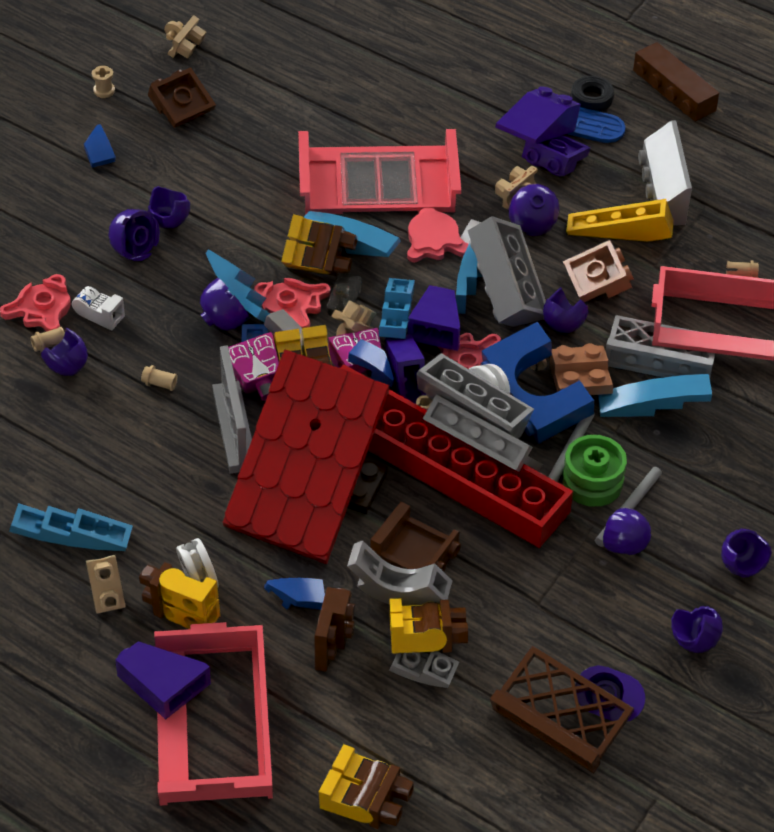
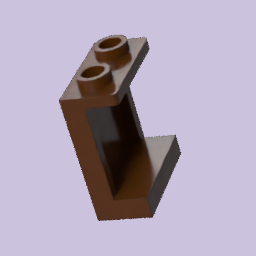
[370,502,461,572]

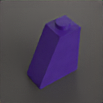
[408,285,460,351]
[385,334,426,404]
[115,641,211,720]

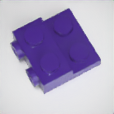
[522,135,591,176]

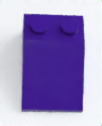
[495,87,581,144]

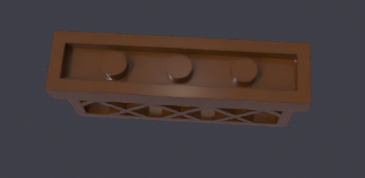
[490,646,634,774]

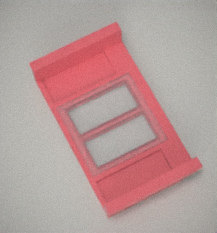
[298,129,461,214]

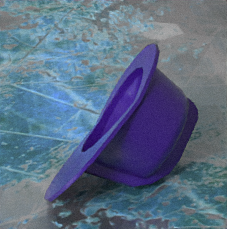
[575,665,646,722]

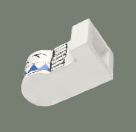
[72,286,125,331]

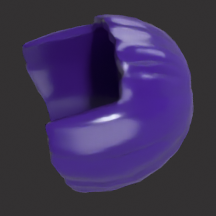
[148,186,190,229]
[543,287,588,333]
[41,328,88,376]
[603,508,652,555]
[721,528,772,578]
[671,606,723,653]

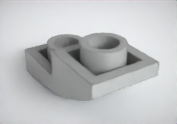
[389,651,459,688]

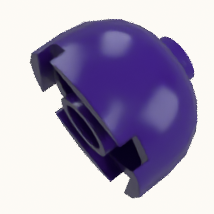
[508,184,560,236]
[108,209,160,261]
[200,277,250,331]

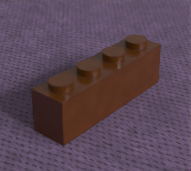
[633,42,719,122]

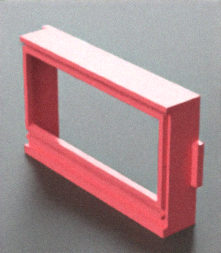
[651,266,774,361]
[154,622,273,806]

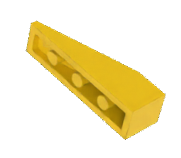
[566,199,674,242]

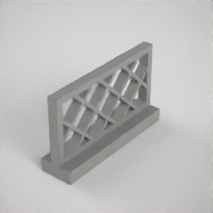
[605,315,715,378]
[212,345,252,474]
[423,394,543,472]

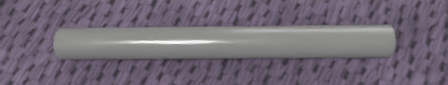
[548,414,595,482]
[595,467,662,547]

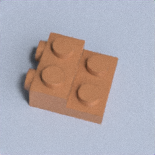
[563,240,634,302]
[550,343,613,395]

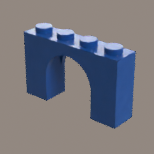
[480,322,594,444]

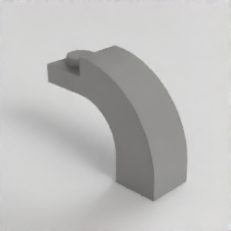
[347,541,453,606]

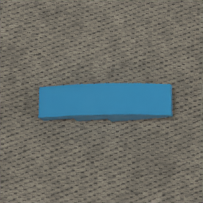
[304,211,401,257]
[456,243,483,314]
[206,249,270,322]
[379,278,415,339]
[598,374,712,417]
[9,503,133,551]

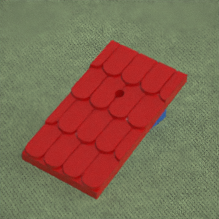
[223,349,389,564]

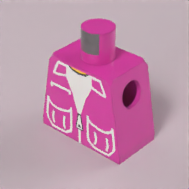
[329,328,381,379]
[228,332,279,401]

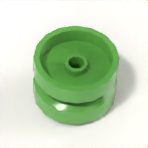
[562,435,627,506]

